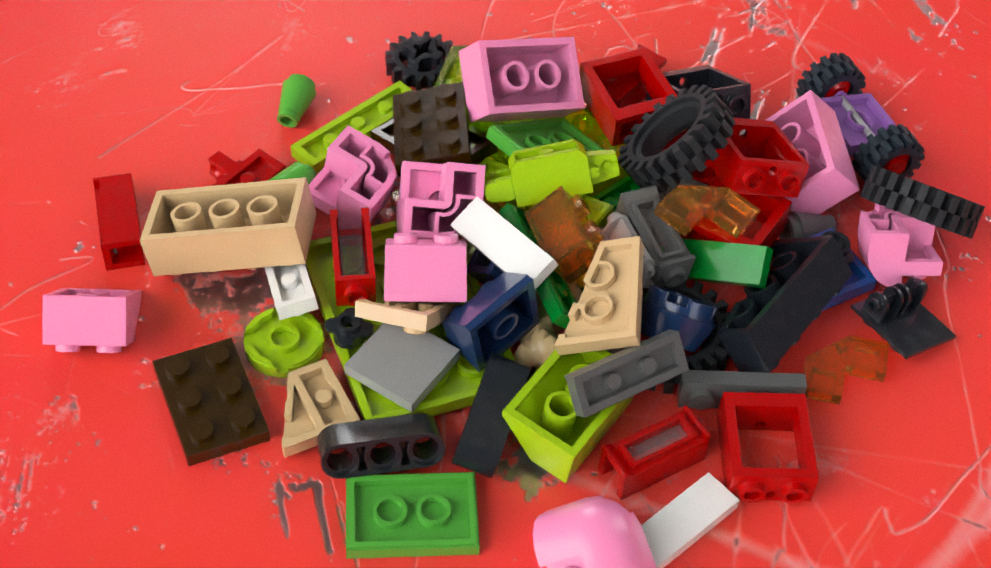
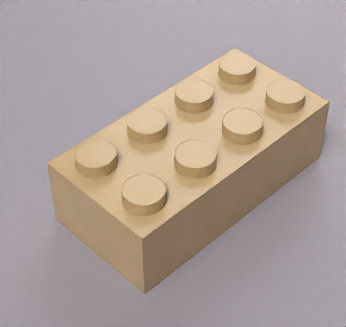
[140,177,317,276]

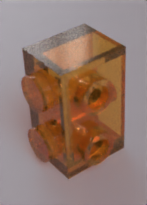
[524,186,605,284]

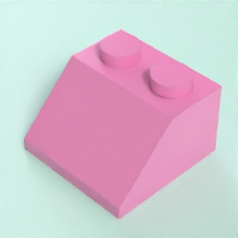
[384,232,467,302]
[42,288,142,353]

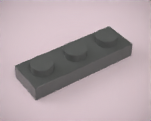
[565,329,689,418]
[677,370,807,410]

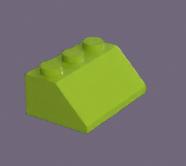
[502,349,634,484]

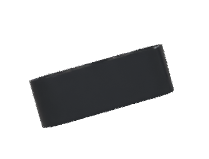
[452,353,531,478]
[317,413,445,479]

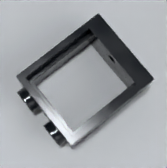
[646,65,751,131]

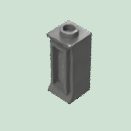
[615,185,696,287]

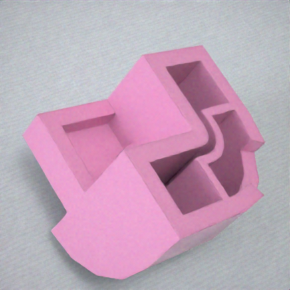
[309,125,397,230]
[396,161,486,239]
[857,203,943,287]
[533,495,657,568]

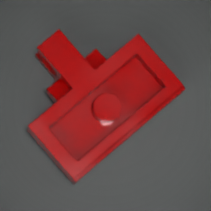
[208,148,286,186]

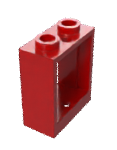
[579,47,677,147]
[707,118,810,198]
[680,178,793,247]
[717,392,819,504]

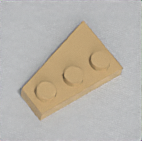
[554,236,644,355]

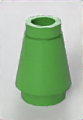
[277,74,316,128]

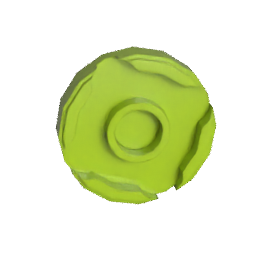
[243,308,324,378]

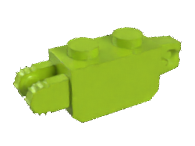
[484,139,619,209]

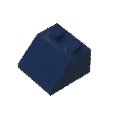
[443,272,540,373]

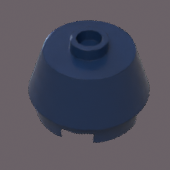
[641,285,717,352]

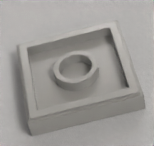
[344,323,460,412]

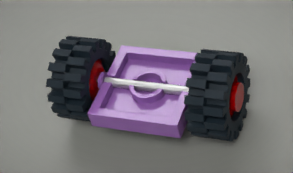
[796,53,925,182]

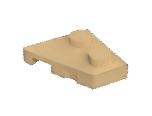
[355,299,461,335]
[282,359,360,458]

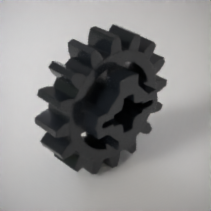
[385,31,460,91]

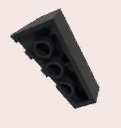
[717,235,853,372]

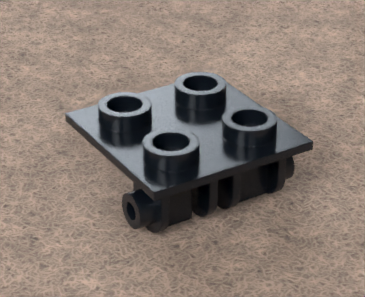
[850,278,956,359]

